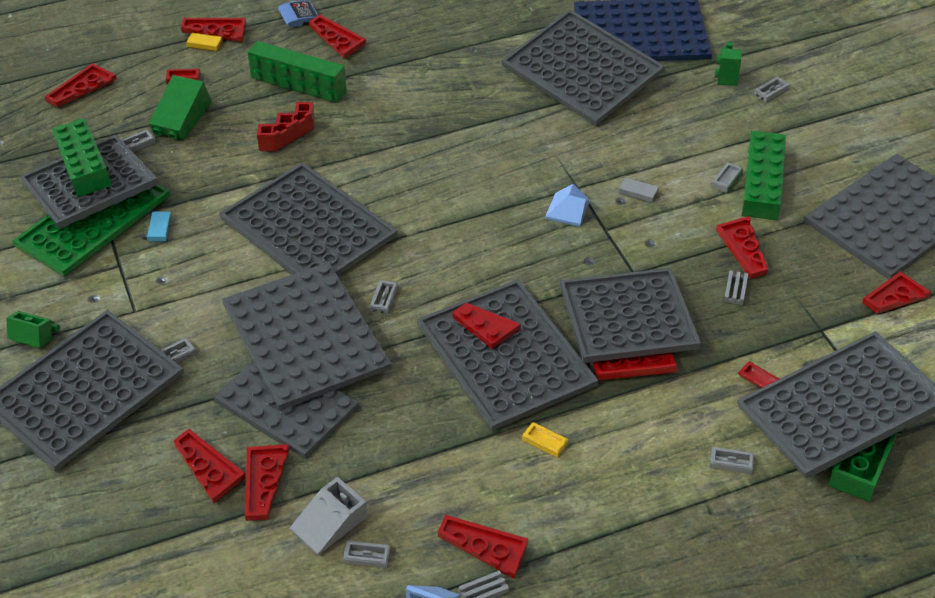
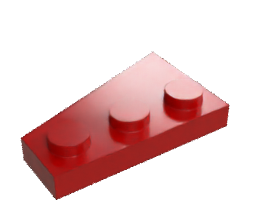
[862,271,931,314]
[452,303,521,349]

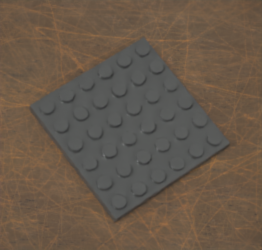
[20,135,159,229]
[560,268,701,363]

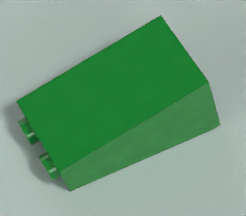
[149,75,212,140]

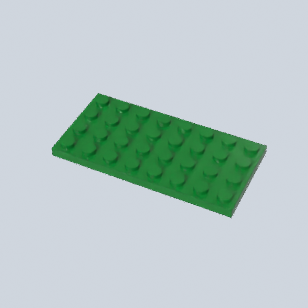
[12,184,171,277]

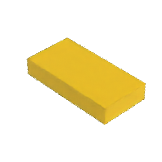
[186,33,223,51]
[522,422,568,458]

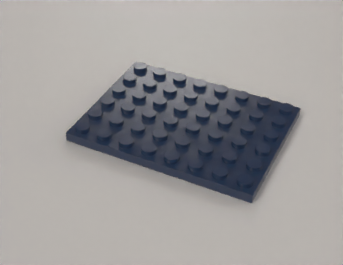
[574,0,712,61]

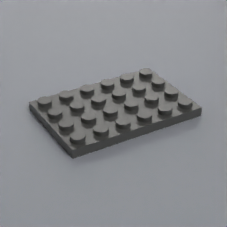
[213,361,359,459]

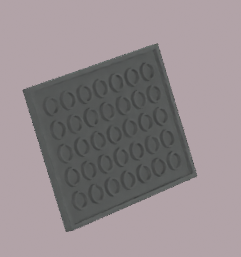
[501,9,665,126]
[803,153,935,279]
[219,162,398,276]
[222,262,392,411]
[417,279,598,431]
[0,309,184,472]
[737,331,935,479]

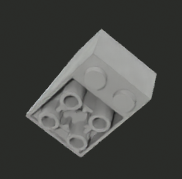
[290,477,368,556]

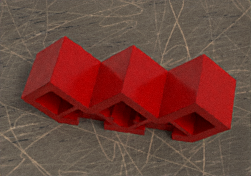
[257,102,315,151]

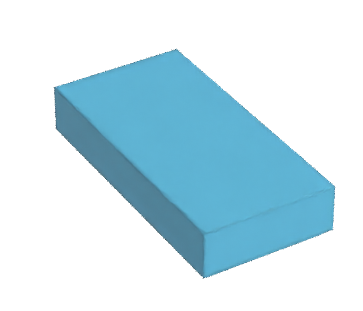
[147,212,171,241]

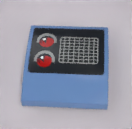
[278,1,318,27]

